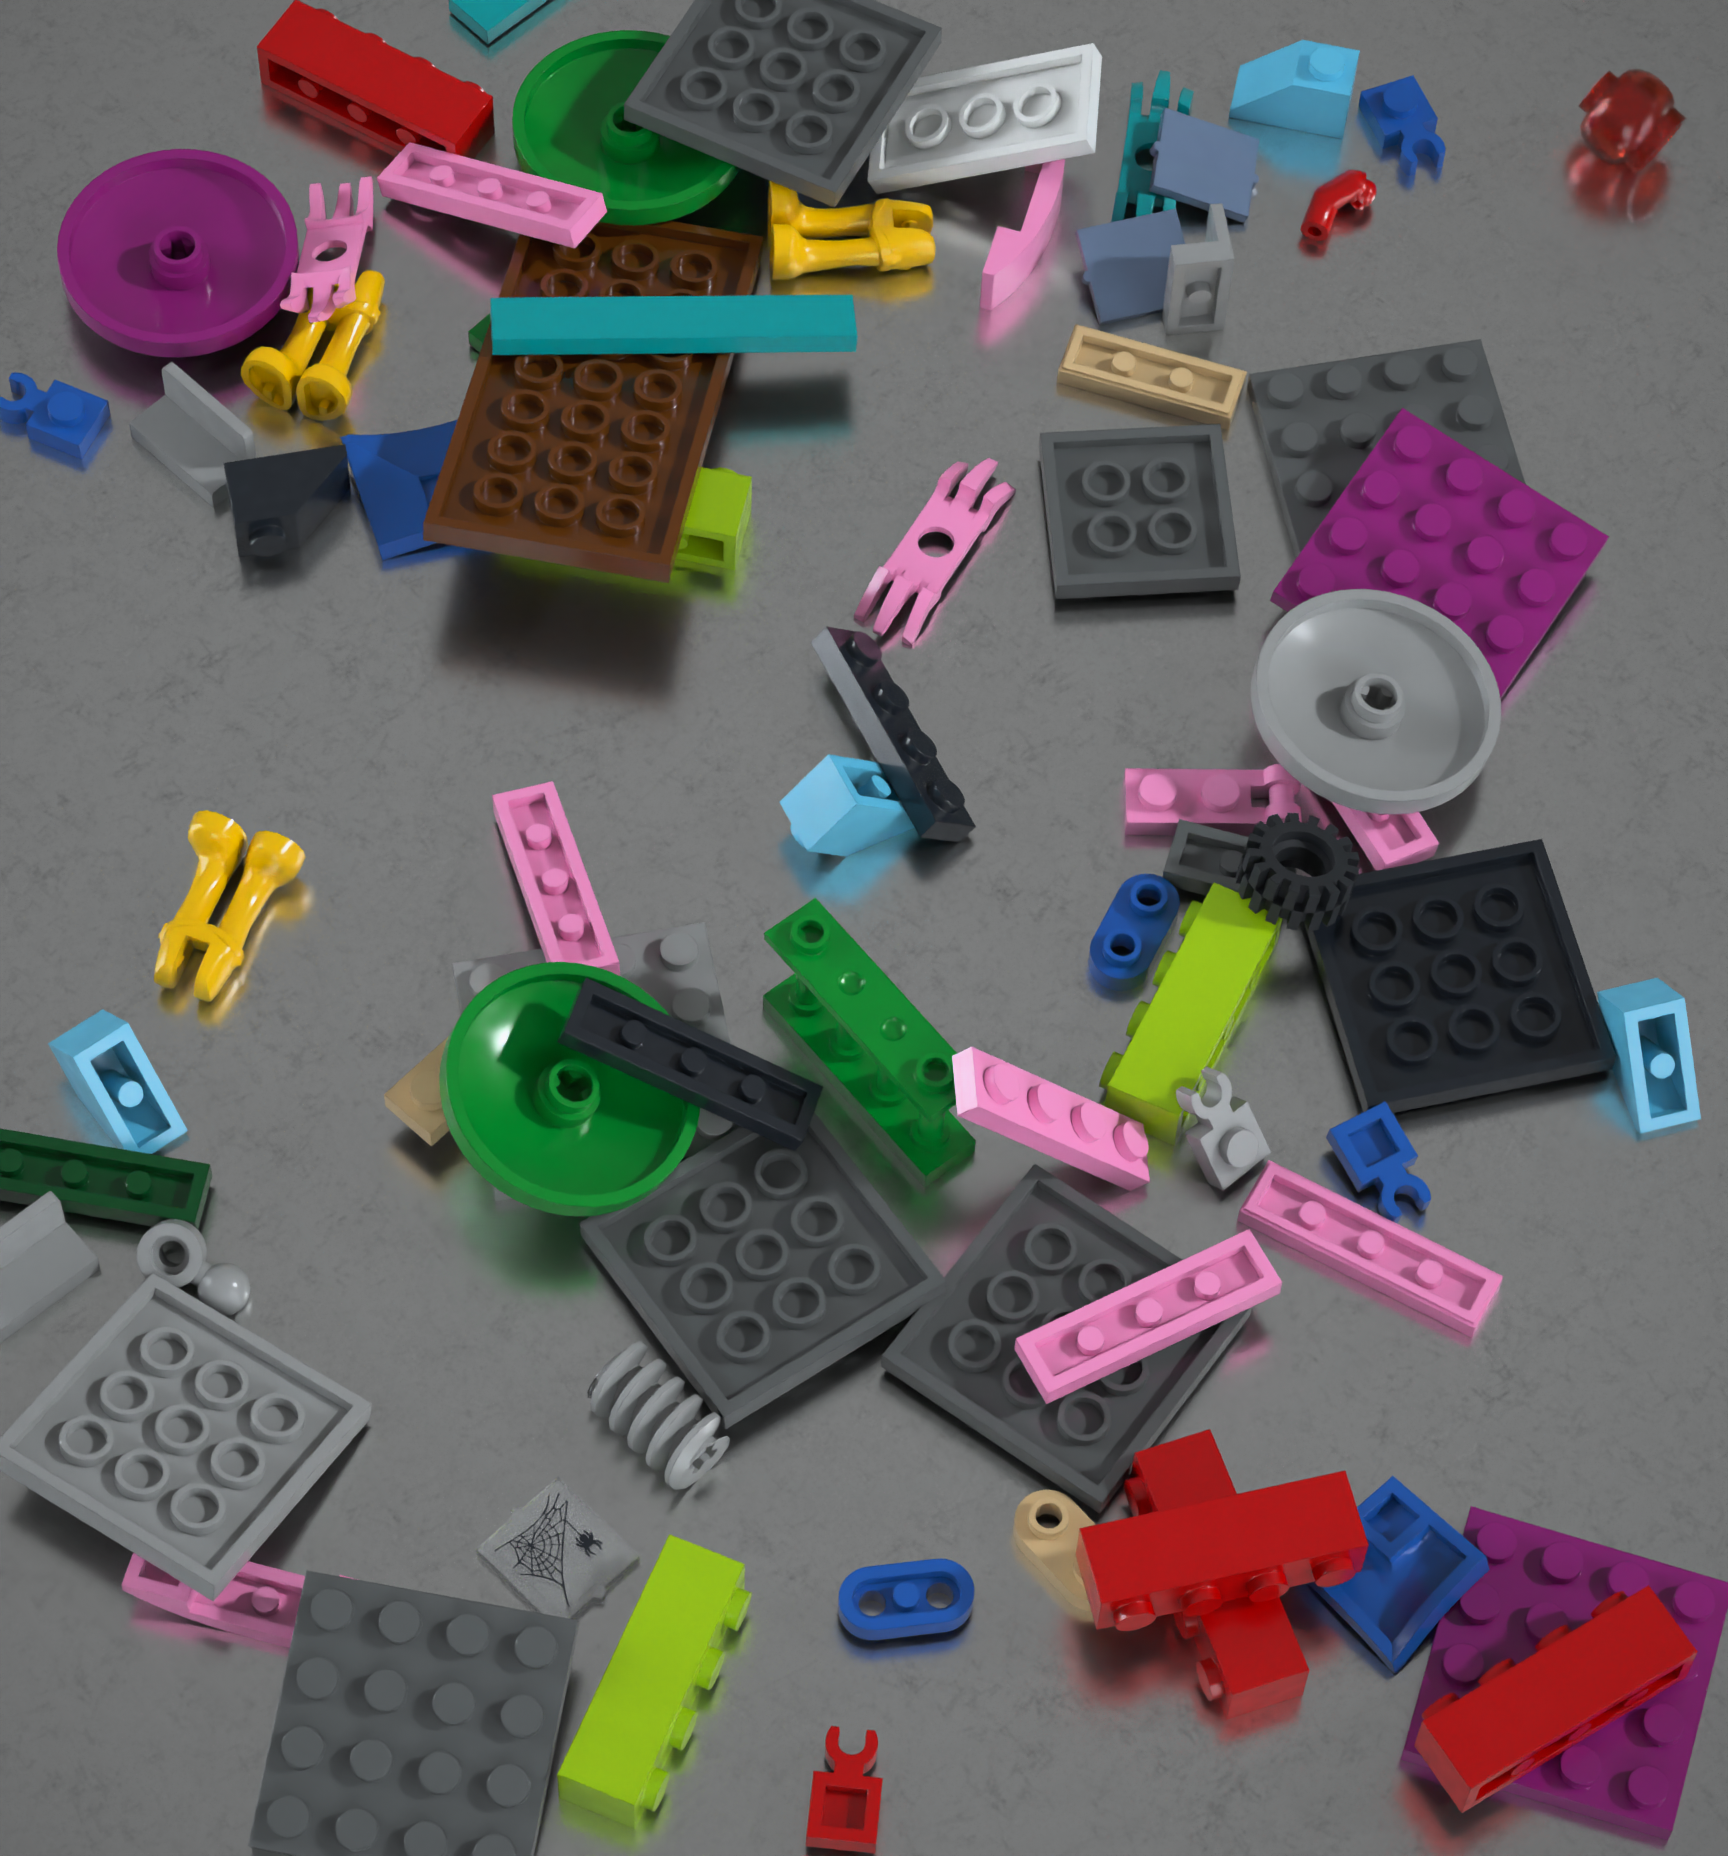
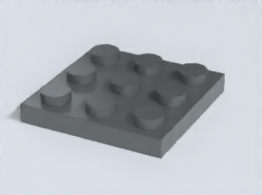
[1039,424,1241,599]

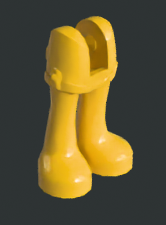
[768,180,936,280]
[241,259,385,421]
[154,810,306,1002]

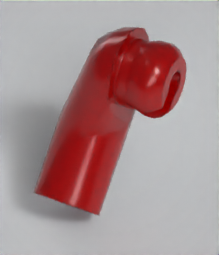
[1300,169,1377,241]

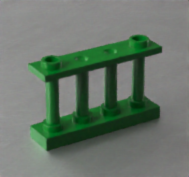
[763,897,976,1188]

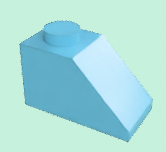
[1229,40,1360,139]
[779,754,915,857]
[1597,978,1701,1134]
[48,1009,188,1154]

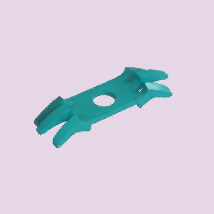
[1111,70,1194,222]

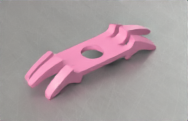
[280,176,373,323]
[854,458,1016,646]

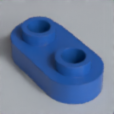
[1088,874,1180,991]
[838,1558,975,1640]

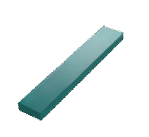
[490,295,858,355]

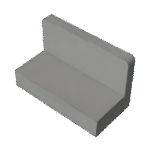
[1162,203,1235,336]
[129,362,256,508]
[0,1191,100,1344]

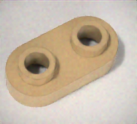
[1013,1490,1096,1611]

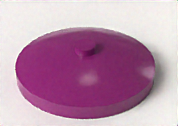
[57,149,299,357]

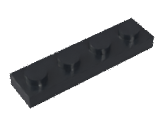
[811,627,976,842]
[557,978,823,1151]

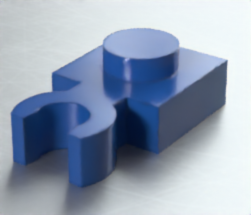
[1358,75,1446,177]
[0,372,111,460]
[1326,1101,1431,1223]

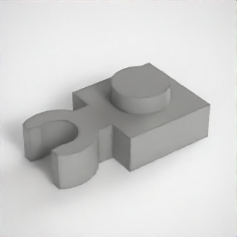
[1176,1066,1271,1190]

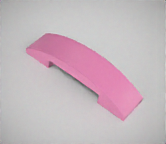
[980,159,1065,310]
[121,1553,358,1648]

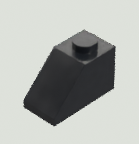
[223,444,351,557]

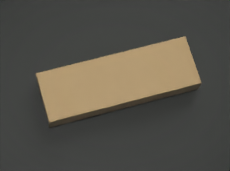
[1057,324,1247,430]

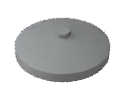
[1251,589,1501,815]

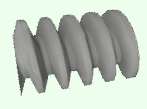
[587,1341,730,1490]

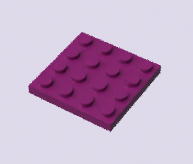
[1270,408,1609,700]
[1400,1506,1728,1840]

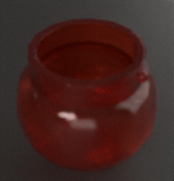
[1578,69,1686,176]

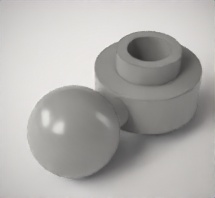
[137,1219,251,1316]

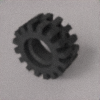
[1236,813,1360,931]

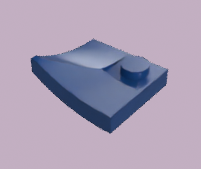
[340,420,457,561]
[1307,1476,1490,1674]

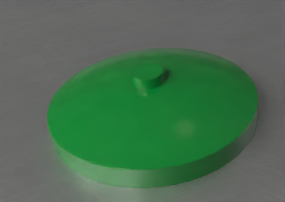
[512,30,740,225]
[439,962,700,1217]

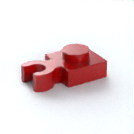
[806,1726,883,1854]

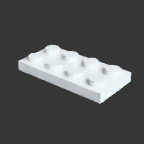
[867,43,1102,194]

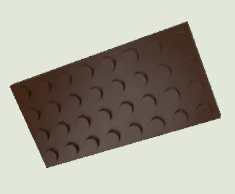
[423,221,764,583]

